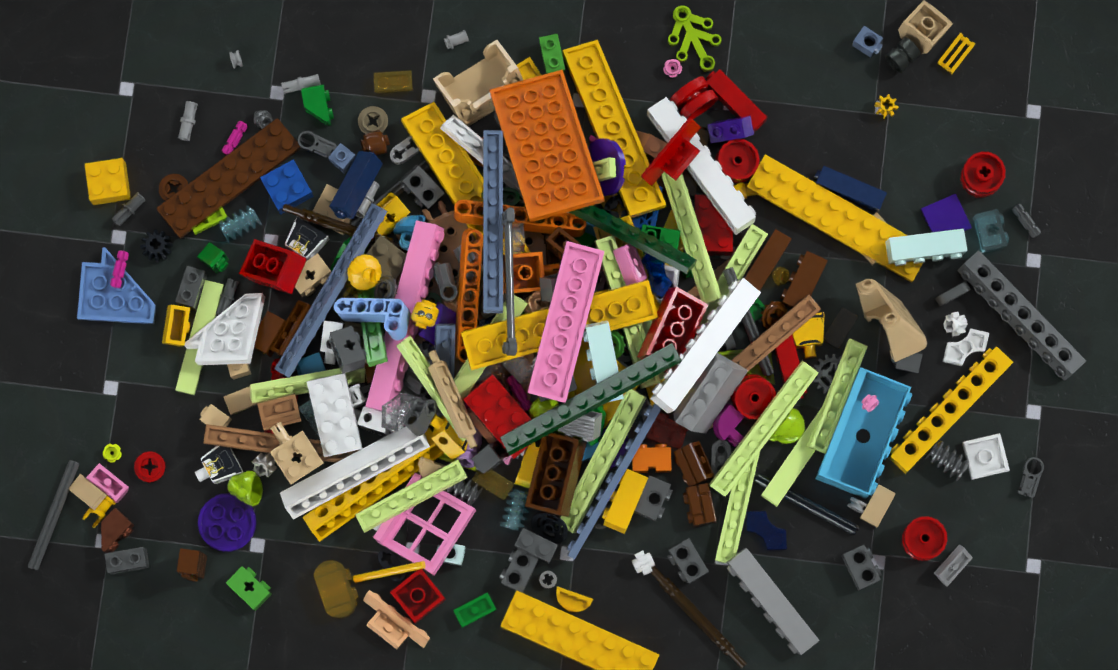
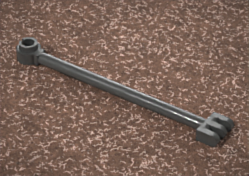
[502,207,517,356]

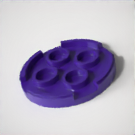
[588,138,626,196]
[198,493,256,552]

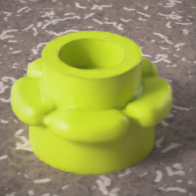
[103,444,122,463]

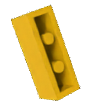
[602,469,648,534]

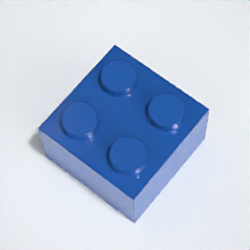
[260,159,314,215]

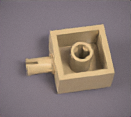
[269,422,324,485]

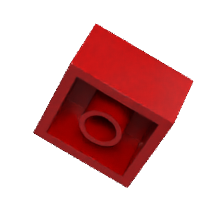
[390,569,446,624]

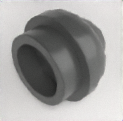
[254,110,273,129]

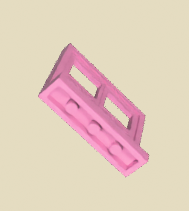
[373,473,476,576]

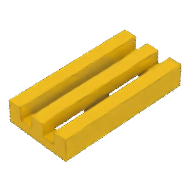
[937,33,975,74]

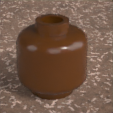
[360,130,390,156]

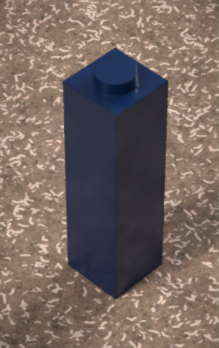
[329,151,383,219]
[814,166,887,213]

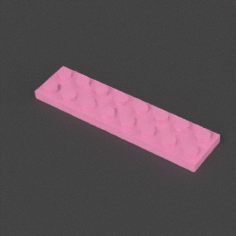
[527,241,605,403]

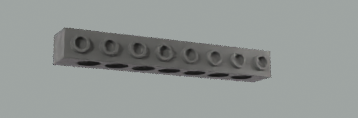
[957,250,1086,381]

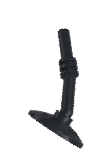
[531,512,568,543]

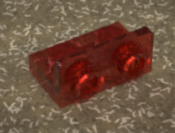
[645,413,690,449]

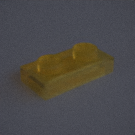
[374,70,413,93]
[472,470,515,501]

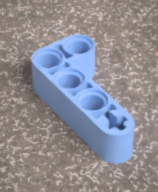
[334,298,410,341]

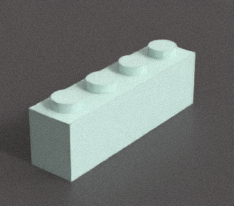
[885,229,967,266]
[583,320,624,402]

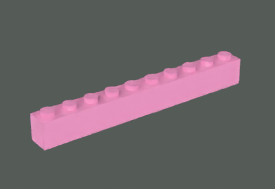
[365,220,444,414]

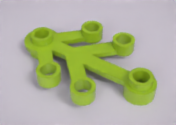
[668,5,722,72]

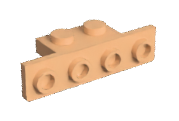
[363,590,430,649]

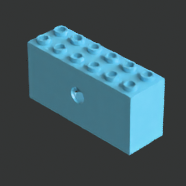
[815,367,912,499]

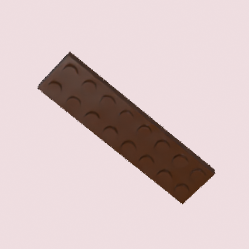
[156,118,301,239]

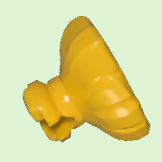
[347,254,382,291]

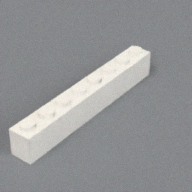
[647,97,756,235]
[650,278,761,414]
[280,426,430,519]

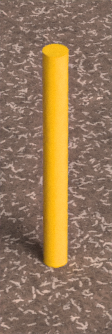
[353,561,426,583]

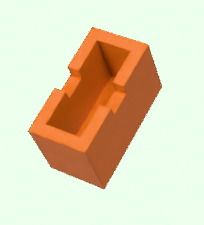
[632,444,671,473]

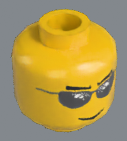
[411,299,439,330]

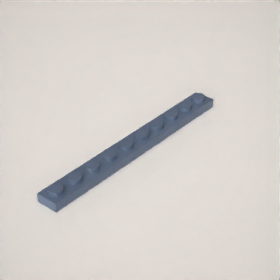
[483,130,503,313]
[275,203,387,378]
[566,403,661,559]

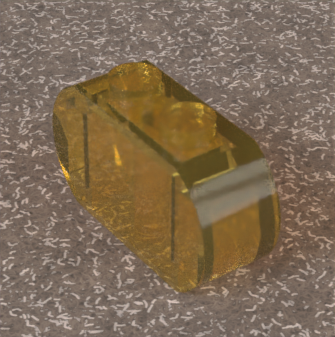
[314,560,359,619]

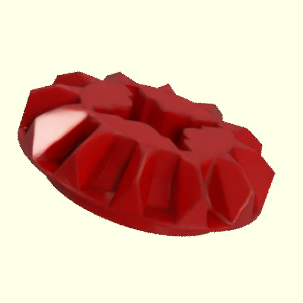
[134,452,166,483]

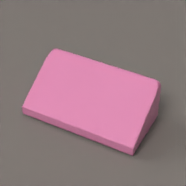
[613,244,647,285]

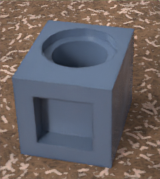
[852,26,883,58]
[328,143,356,174]

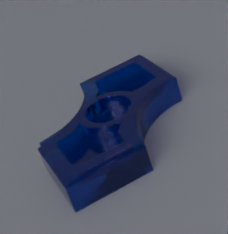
[641,253,672,299]
[746,511,787,550]

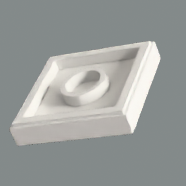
[962,433,1010,480]

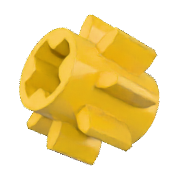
[874,94,899,119]

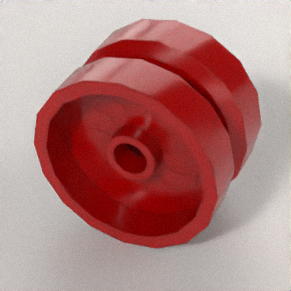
[670,76,718,120]
[715,139,760,185]
[960,152,1006,198]
[731,374,776,420]
[902,516,947,561]

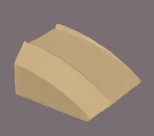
[898,0,953,54]

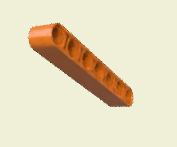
[454,200,587,237]
[455,228,483,363]

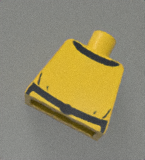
[792,312,824,358]
[430,414,468,460]

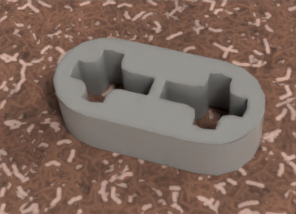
[390,136,420,165]

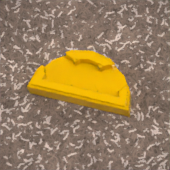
[556,586,594,612]

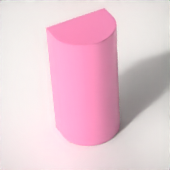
[86,463,129,503]

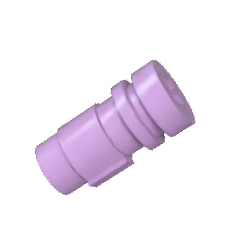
[456,427,482,468]

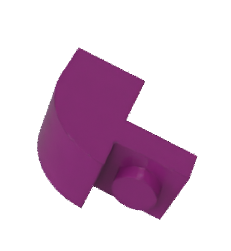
[713,404,744,447]

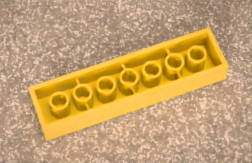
[501,590,659,670]

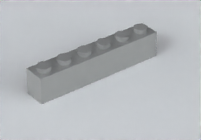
[726,548,819,655]

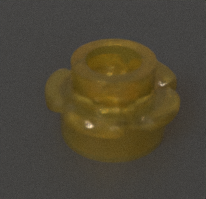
[772,267,790,285]

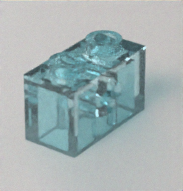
[973,209,1009,254]

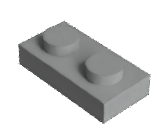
[934,544,972,586]

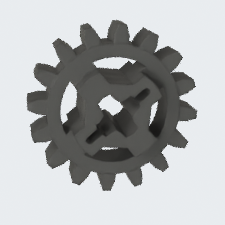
[813,354,842,395]

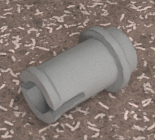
[444,30,469,49]

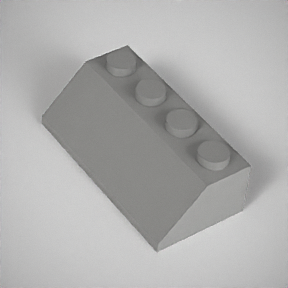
[673,353,748,434]

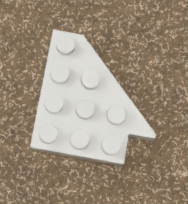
[184,293,265,365]

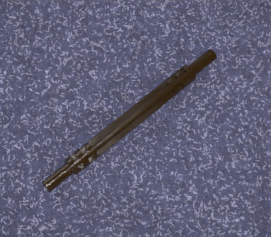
[282,204,408,253]
[651,566,747,669]

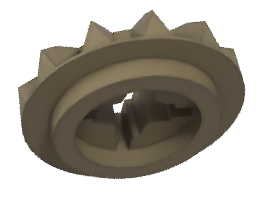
[358,106,388,134]

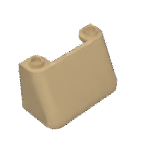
[433,40,523,126]
[856,279,927,362]

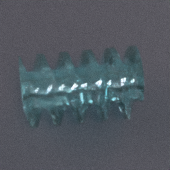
[219,205,262,243]
[500,489,529,532]

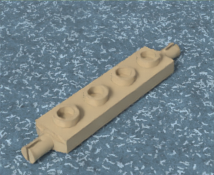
[428,350,478,449]

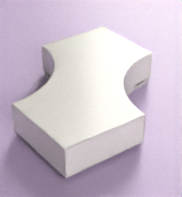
[943,329,989,366]

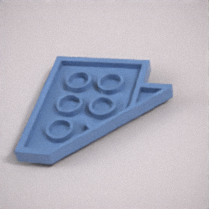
[77,247,156,324]

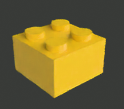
[85,158,131,205]

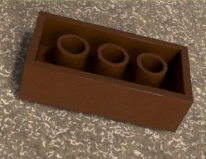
[525,433,587,517]

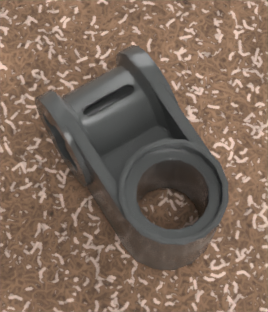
[403,398,437,436]

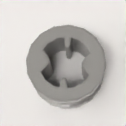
[229,50,243,69]
[847,497,867,513]
[539,571,557,588]

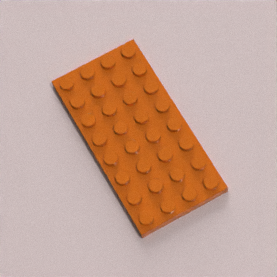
[489,70,605,222]

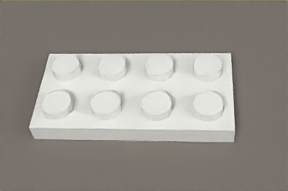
[307,373,363,457]

